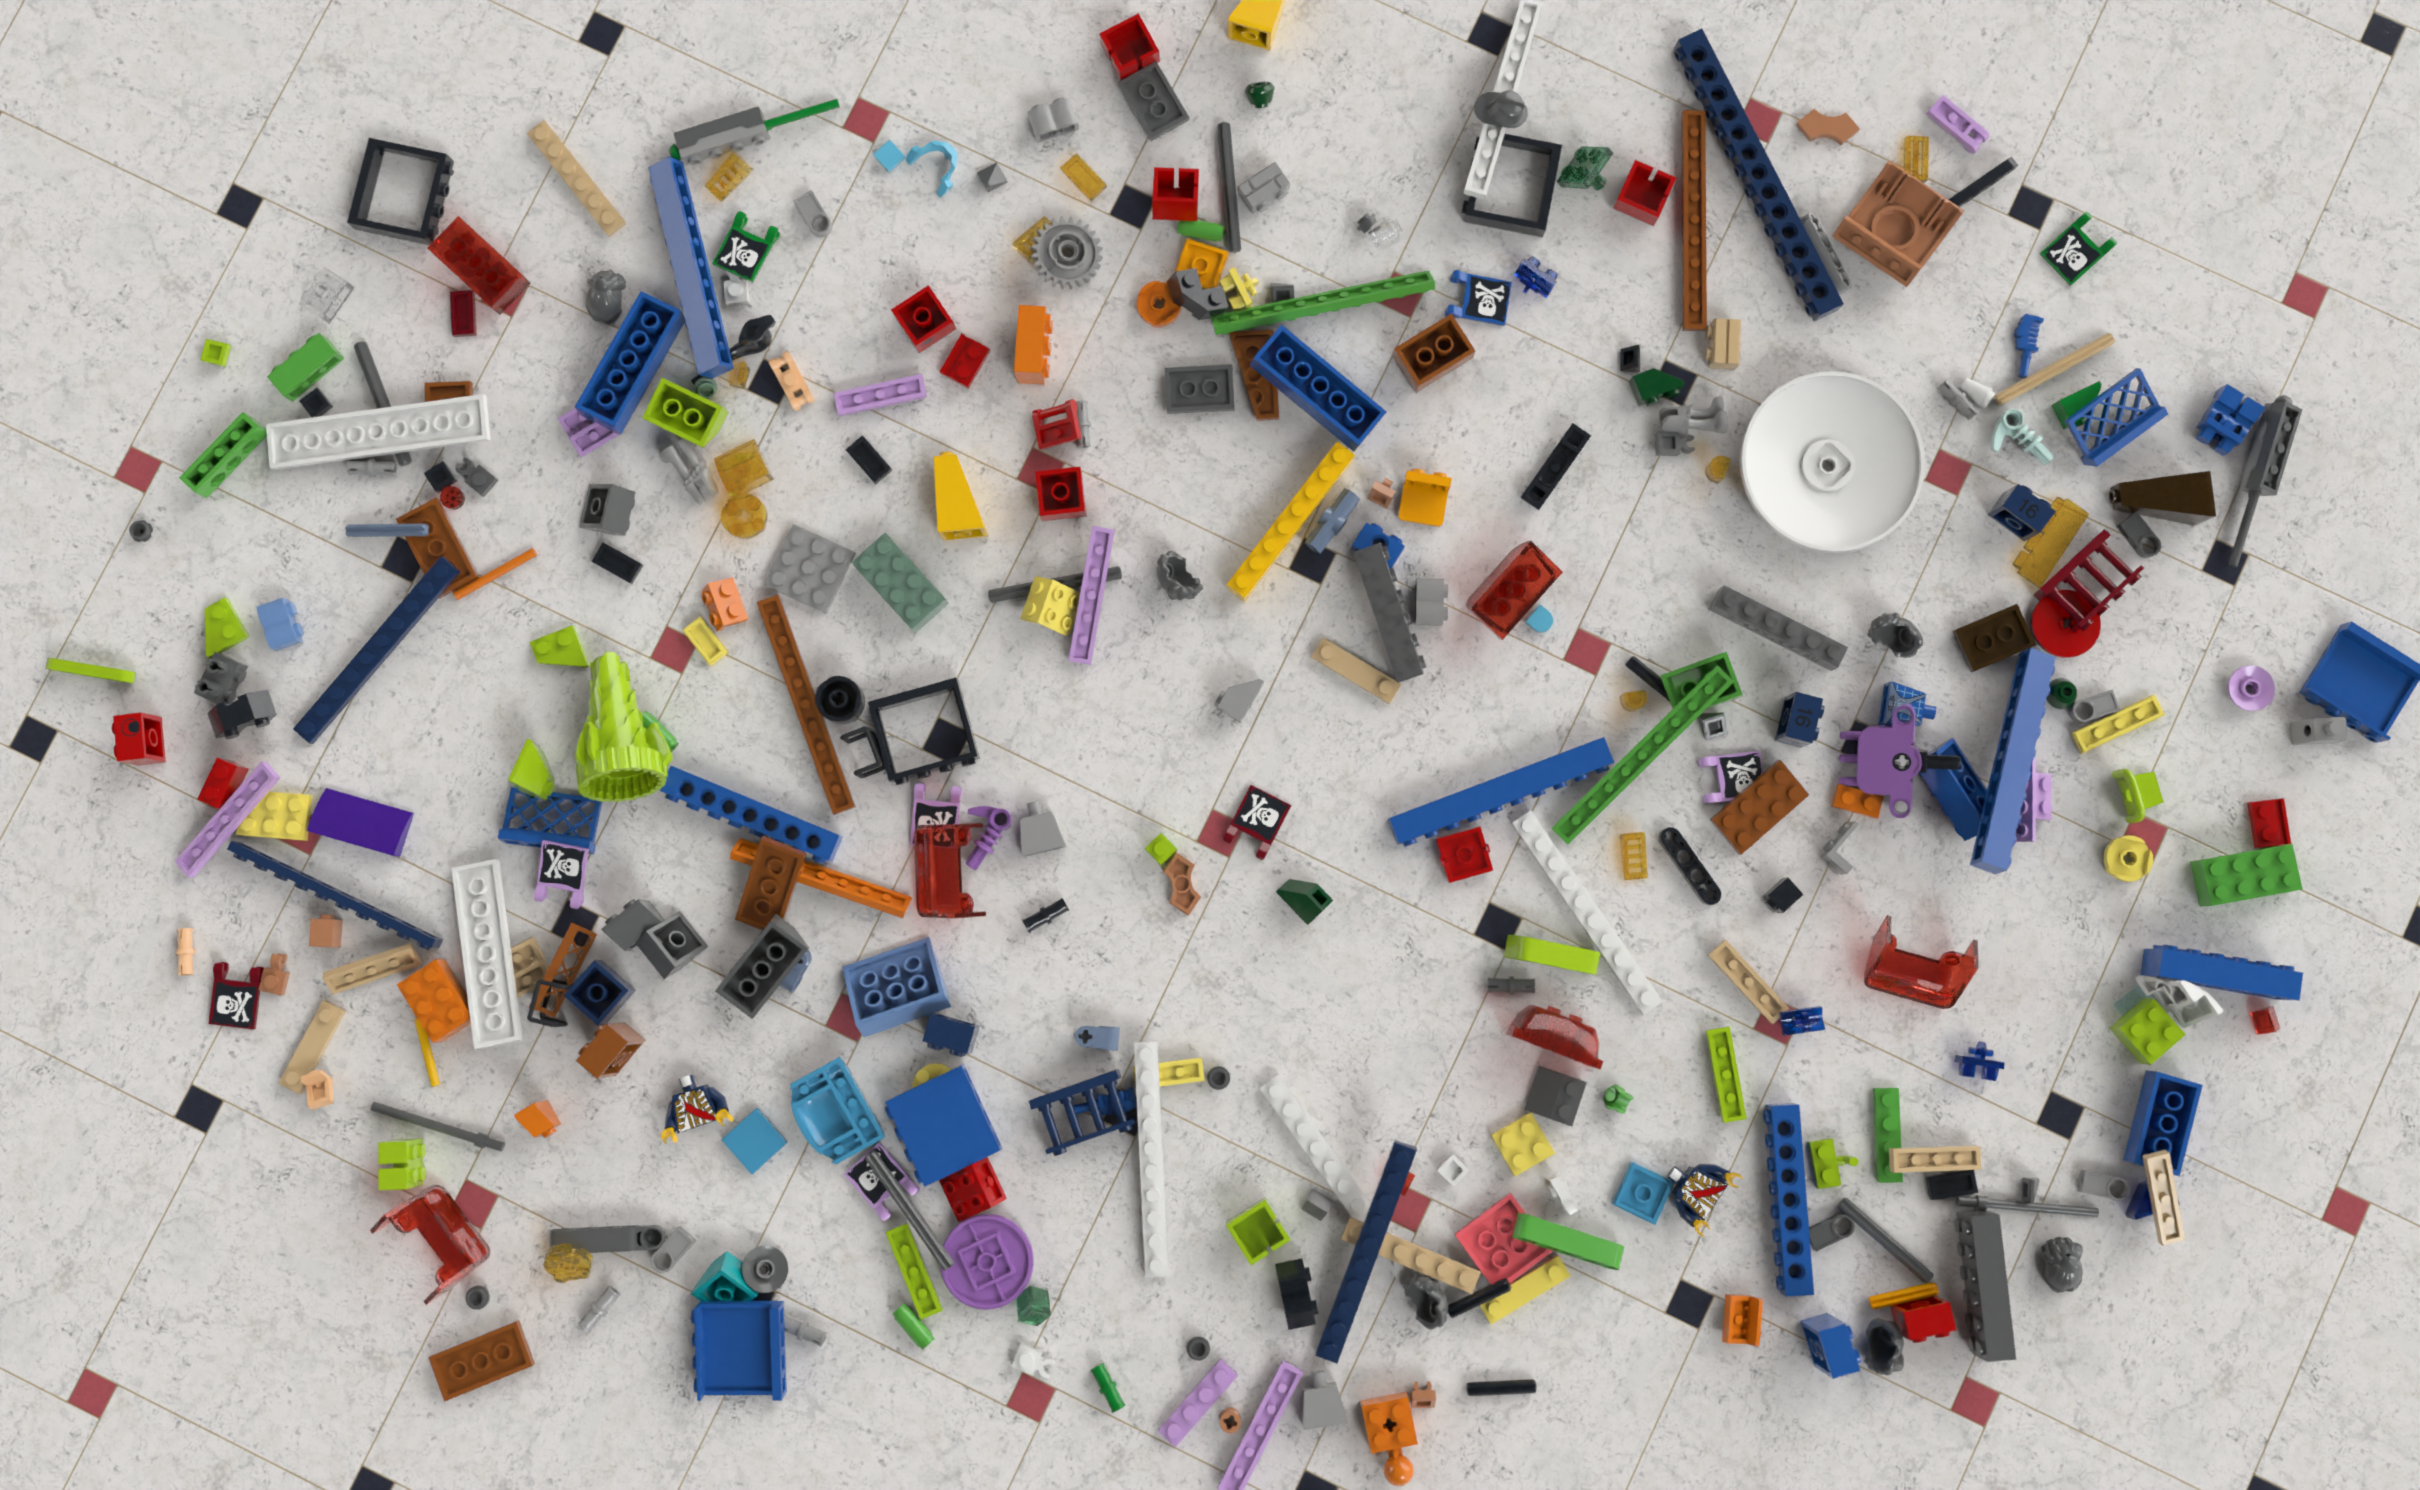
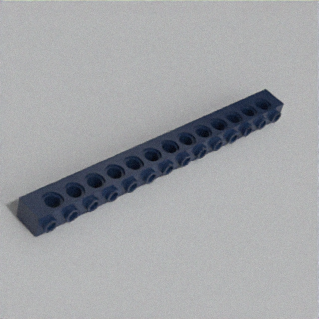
[1674,29,1844,322]

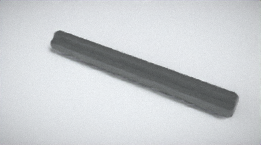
[1838,1198,1934,1283]

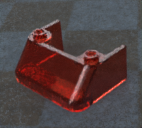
[914,823,986,918]
[1864,915,1979,1009]
[370,1185,490,1305]

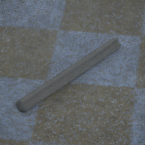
[1217,122,1241,253]
[354,342,412,466]
[988,566,1122,603]
[865,1151,954,1271]

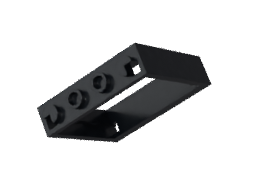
[1461,134,1562,238]
[347,138,454,246]
[868,677,980,785]

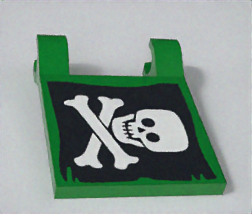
[712,211,780,283]
[2039,212,2117,286]

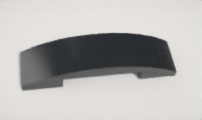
[1520,423,1591,511]

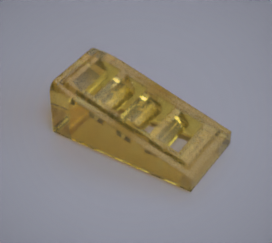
[705,152,753,202]
[1012,216,1051,263]
[1619,832,1648,880]

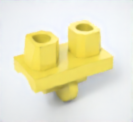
[1219,267,1259,311]

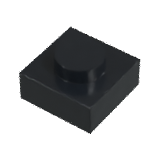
[299,387,334,418]
[424,461,457,493]

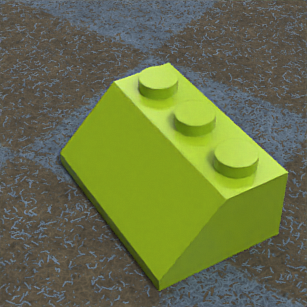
[642,378,729,448]

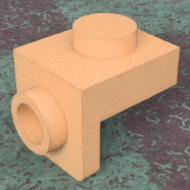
[300,1070,334,1110]

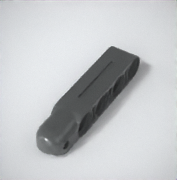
[549,1225,666,1255]

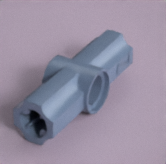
[1305,488,1360,554]

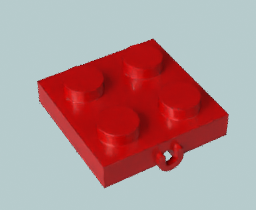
[1436,826,1494,883]

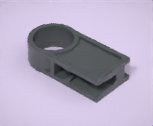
[2116,512,2161,558]
[1809,1213,1855,1251]

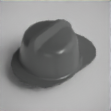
[1474,91,1528,128]

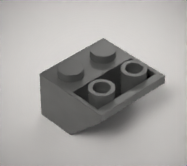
[602,899,665,951]

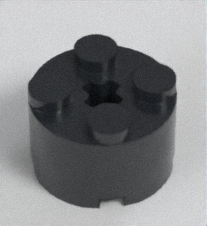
[815,676,865,724]

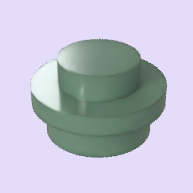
[694,377,717,399]

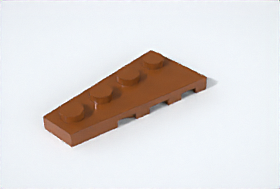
[1229,329,1279,421]

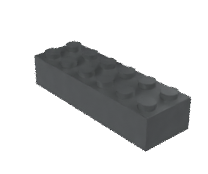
[1954,1210,2016,1362]

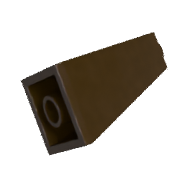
[2109,471,2216,525]

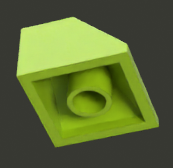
[508,738,555,801]

